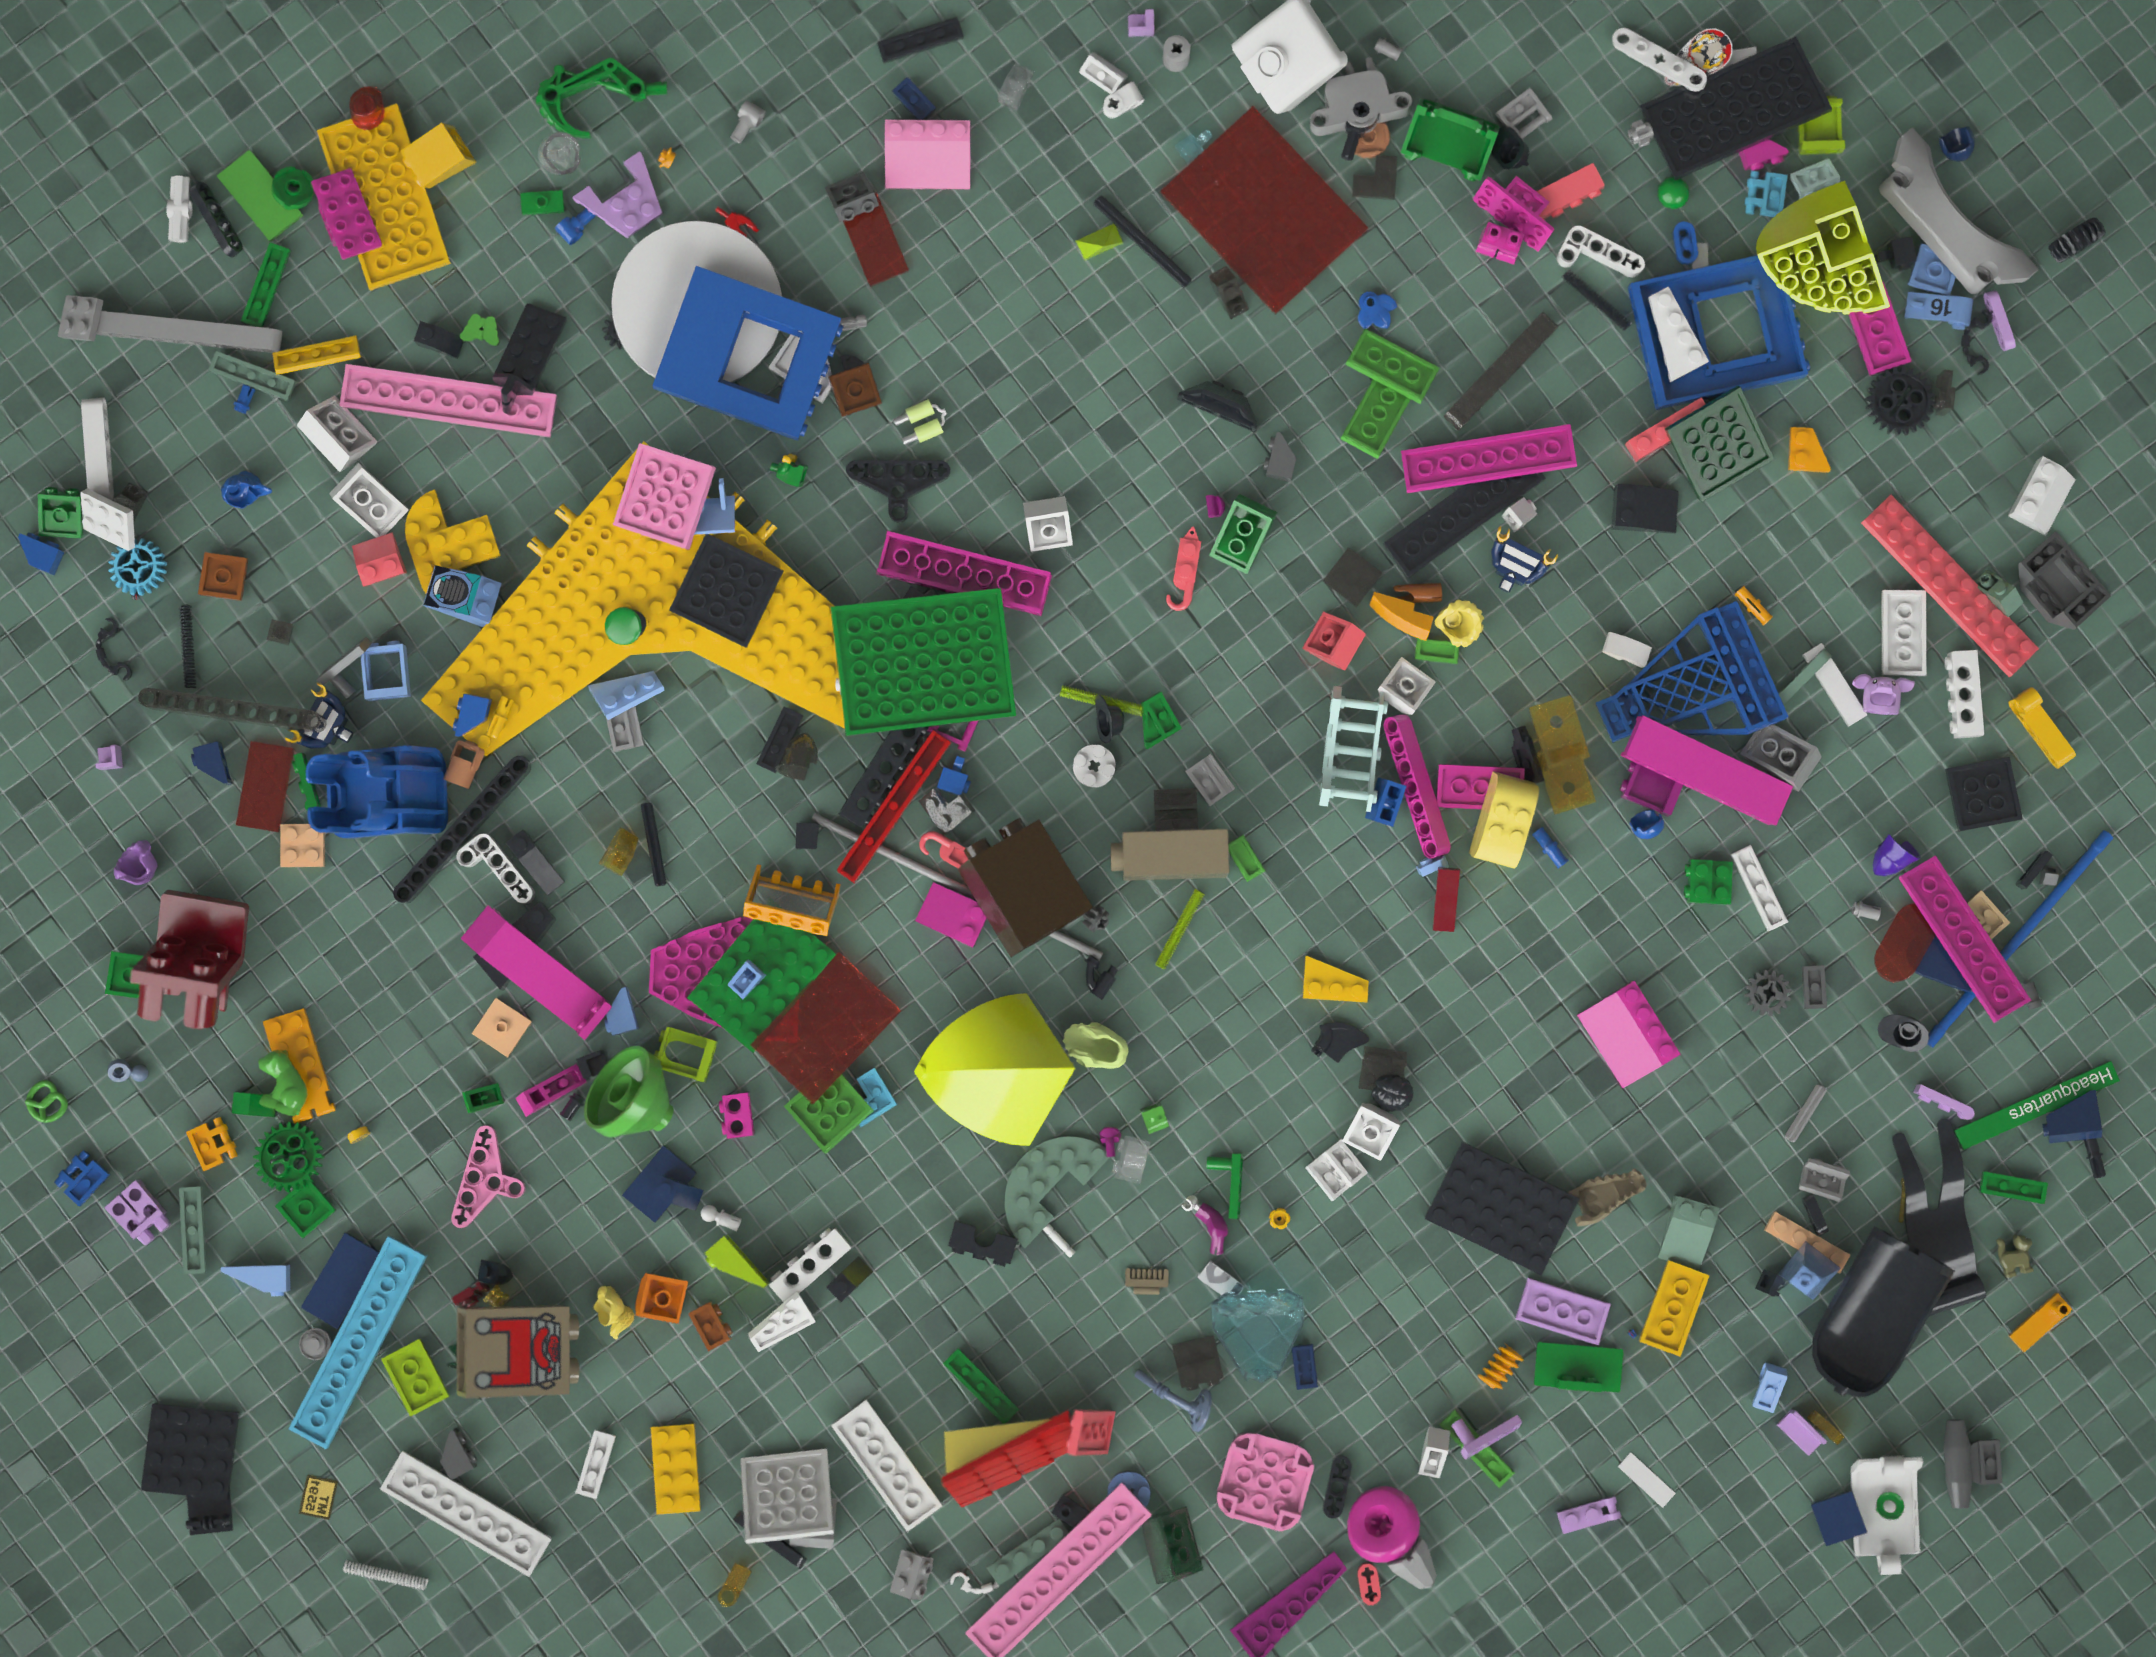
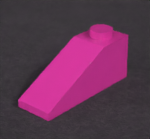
[515,1064,587,1117]

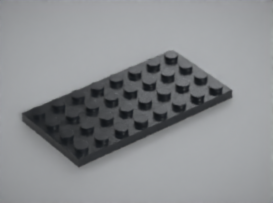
[1640,37,1832,180]

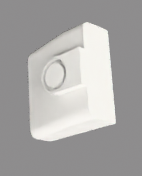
[1232,0,1348,114]

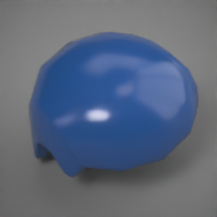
[1629,810,1664,839]

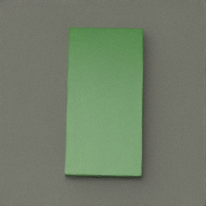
[217,149,304,242]
[1345,328,1439,404]
[1340,379,1411,459]

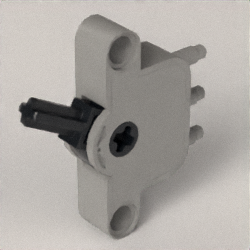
[1310,57,1412,161]

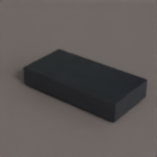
[2016,851,2053,890]

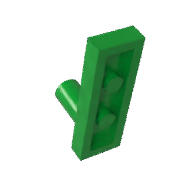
[1207,1154,1244,1219]

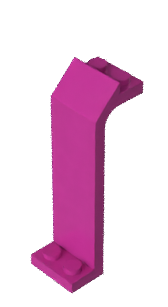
[461,905,612,1040]

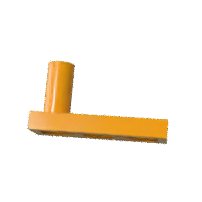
[2008,1293,2072,1352]

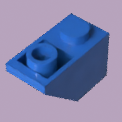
[18,532,64,575]
[453,694,492,737]

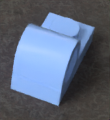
[1752,1362,1788,1413]

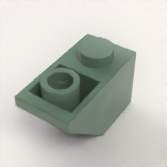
[1975,569,2024,617]

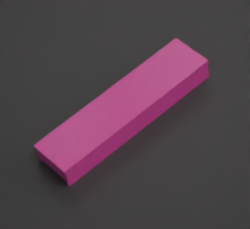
[877,531,1052,616]
[1620,716,1793,826]

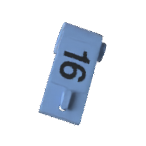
[1905,292,1973,330]

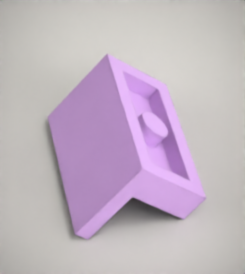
[1776,1409,1827,1456]

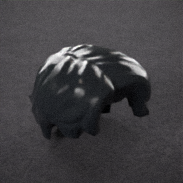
[1372,1075,1414,1112]

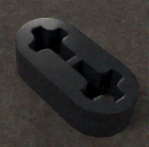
[1802,1194,1829,1236]

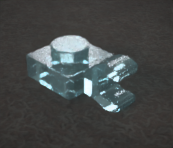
[1175,129,1213,164]

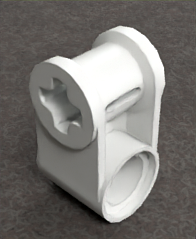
[1103,82,1145,118]

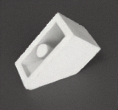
[1502,497,1537,532]
[1418,1427,1450,1478]

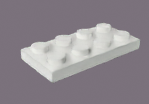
[1882,590,1926,676]

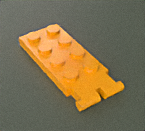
[263,1008,336,1124]

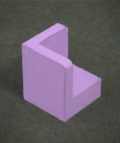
[1128,9,1154,37]
[95,745,123,770]

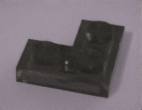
[1352,155,1397,200]
[1933,370,1956,416]
[919,787,976,835]

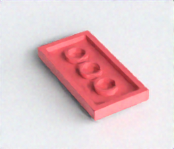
[1067,1410,1116,1456]

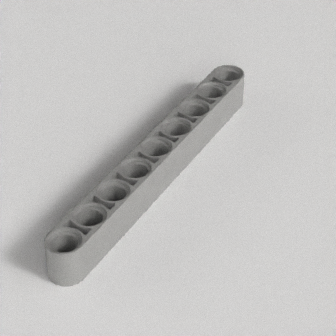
[96,311,282,353]

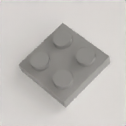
[58,295,103,342]

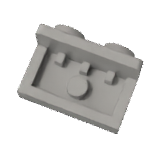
[1798,1158,1850,1202]
[890,1549,933,1600]

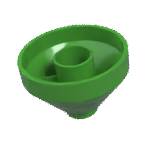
[584,1046,674,1137]

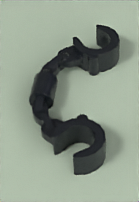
[1961,310,1992,375]
[96,618,132,681]

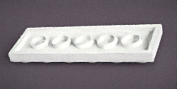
[831,1400,943,1532]

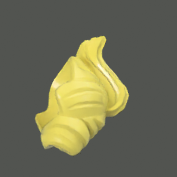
[593,1286,634,1339]

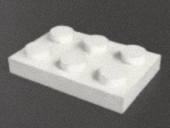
[81,489,135,551]

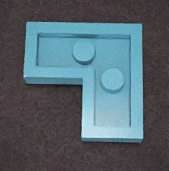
[856,1068,898,1127]

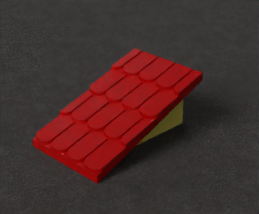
[942,1410,1072,1508]

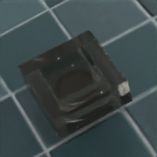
[266,619,294,645]

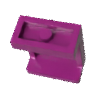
[1619,761,1683,817]

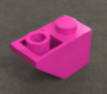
[1739,139,1789,171]

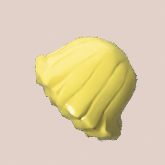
[1434,600,1484,647]

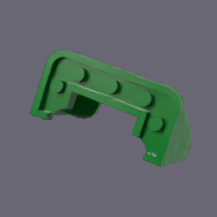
[1401,98,1499,182]

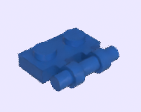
[54,1150,111,1207]

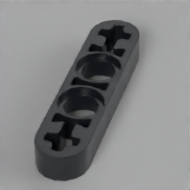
[190,181,243,257]
[733,1510,807,1569]

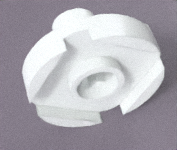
[1073,745,1116,788]

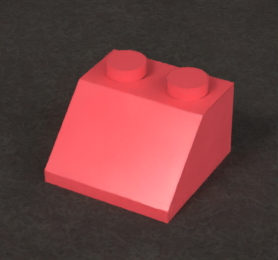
[352,532,407,586]
[1303,612,1366,671]

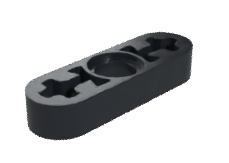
[1323,1455,1352,1519]

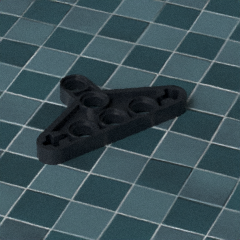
[846,460,951,523]

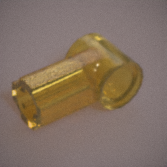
[718,1563,752,1607]

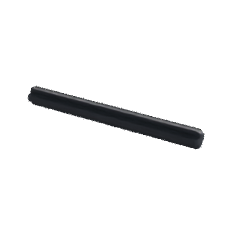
[1093,196,1192,288]

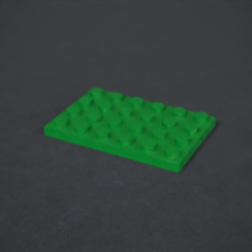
[687,899,837,1053]

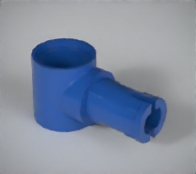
[555,208,597,245]

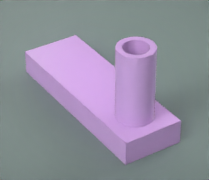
[1452,1415,1522,1460]

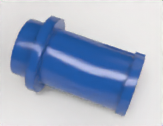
[233,385,256,414]

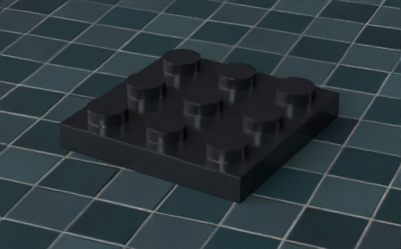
[1945,757,2023,832]

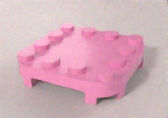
[1217,1432,1314,1531]

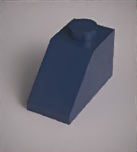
[191,741,232,785]

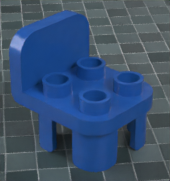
[306,746,448,839]

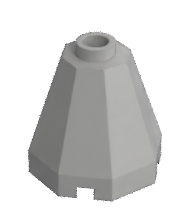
[1386,1534,1437,1589]

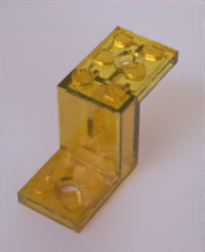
[1529,695,1596,815]

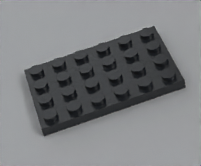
[1425,1141,1580,1276]

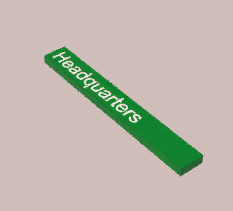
[1953,1061,2120,1150]

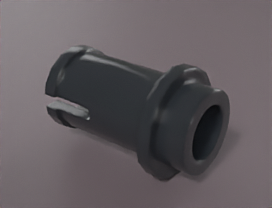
[559,1092,585,1121]

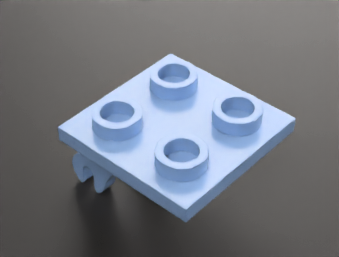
[694,478,735,535]

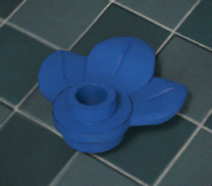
[1358,292,1397,329]

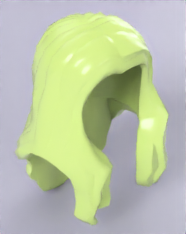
[1063,1022,1129,1069]

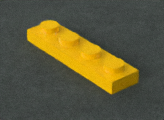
[272,336,361,375]

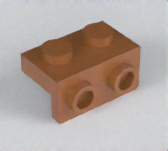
[688,1301,733,1352]

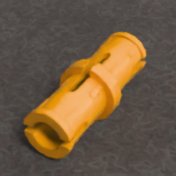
[1734,586,1773,626]

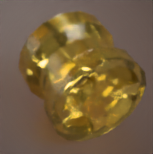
[483,1285,510,1306]

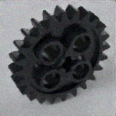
[1865,366,1936,436]

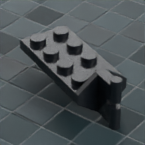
[493,303,567,414]

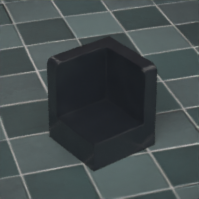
[795,823,819,850]
[576,1050,607,1079]

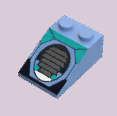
[423,565,501,627]

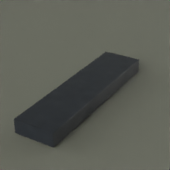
[877,17,964,63]

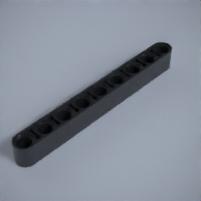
[393,756,531,904]

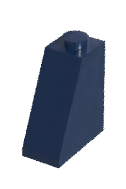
[2042,1090,2102,1143]
[651,1175,704,1211]

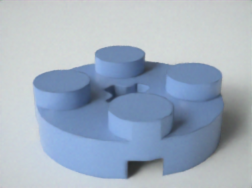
[1107,1471,1151,1507]

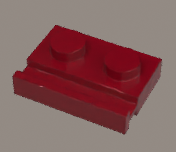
[451,1281,491,1307]

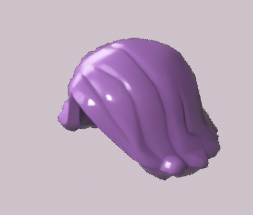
[114,840,158,885]

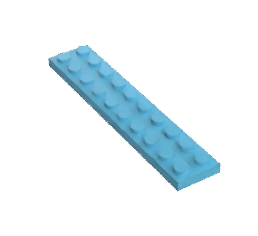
[289,1236,427,1449]

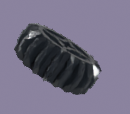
[2048,218,2106,262]

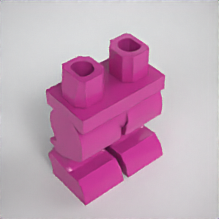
[1475,222,1525,265]

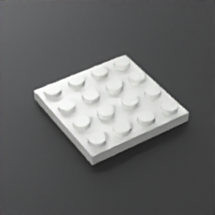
[741,1449,834,1543]

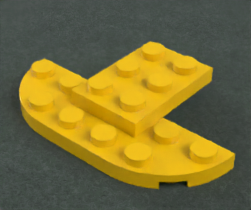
[405,489,501,594]

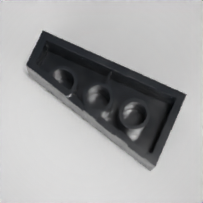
[473,902,556,991]

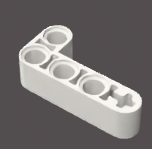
[1557,226,1645,278]
[456,834,535,904]

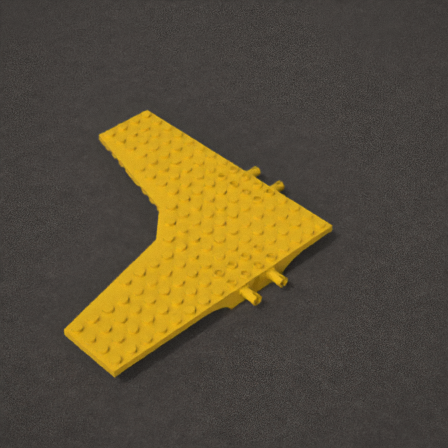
[421,441,845,756]

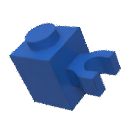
[937,756,971,797]

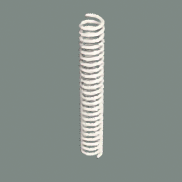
[343,1560,428,1590]

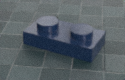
[892,77,936,120]

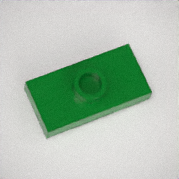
[520,190,565,215]

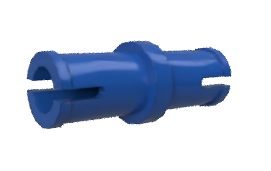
[1532,827,1569,869]

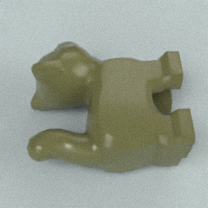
[1996,1234,2034,1278]

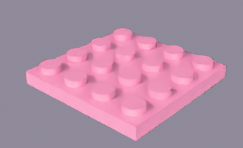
[613,443,716,550]

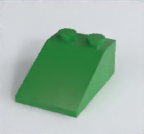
[1209,494,1278,574]

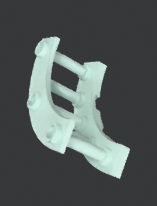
[1319,686,1388,812]

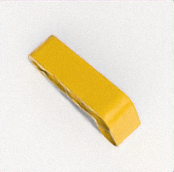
[2008,687,2076,769]

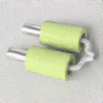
[893,399,947,445]

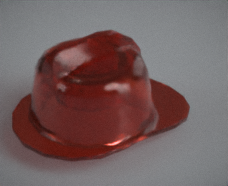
[349,87,385,130]

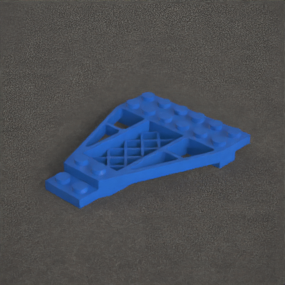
[1595,601,1789,743]

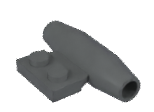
[1944,1419,2002,1508]

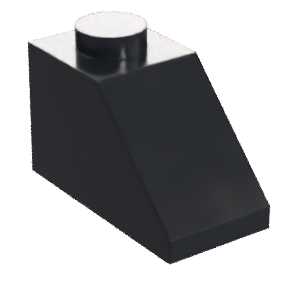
[414,321,464,359]
[826,1256,873,1303]

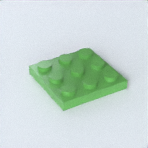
[784,1063,874,1154]

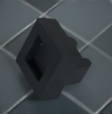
[1755,1269,1785,1297]

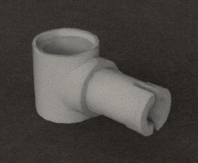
[730,100,766,144]

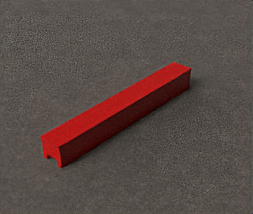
[837,730,952,884]

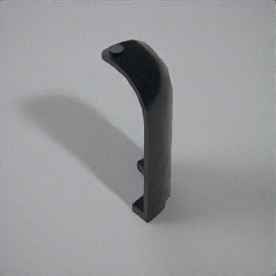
[1812,1226,1955,1397]

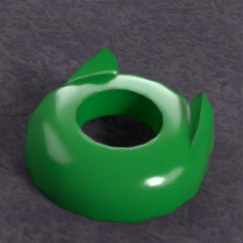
[1875,1492,1905,1520]

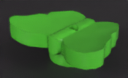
[460,314,500,346]

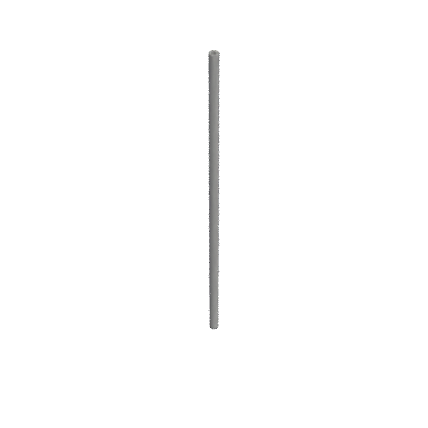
[811,813,1103,960]

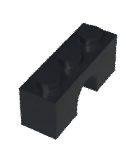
[948,1221,1017,1267]

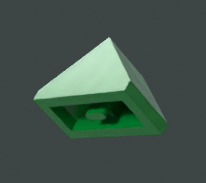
[462,1083,504,1113]
[232,1092,276,1117]

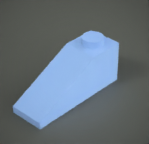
[221,1265,290,1296]

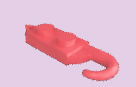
[1166,527,1201,611]
[919,831,969,868]

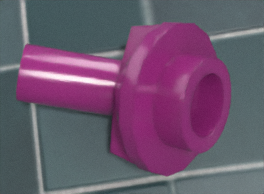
[1100,1127,1121,1157]

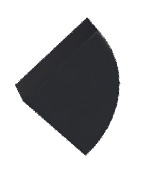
[840,355,864,370]

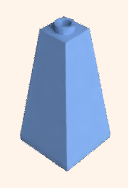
[1779,1241,1840,1300]

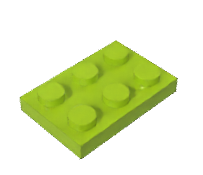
[381,1338,450,1417]

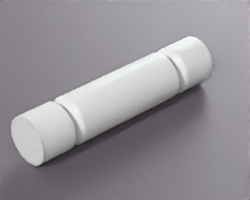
[1043,1224,1076,1258]

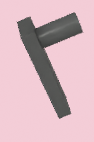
[317,637,372,699]

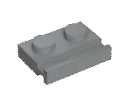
[606,706,645,752]
[1185,754,1235,807]

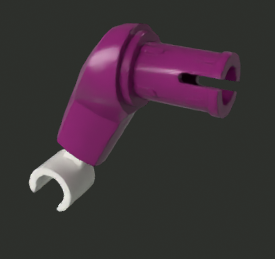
[1182,1195,1228,1255]

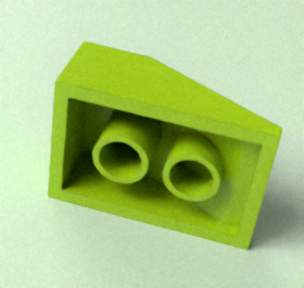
[705,1234,770,1288]

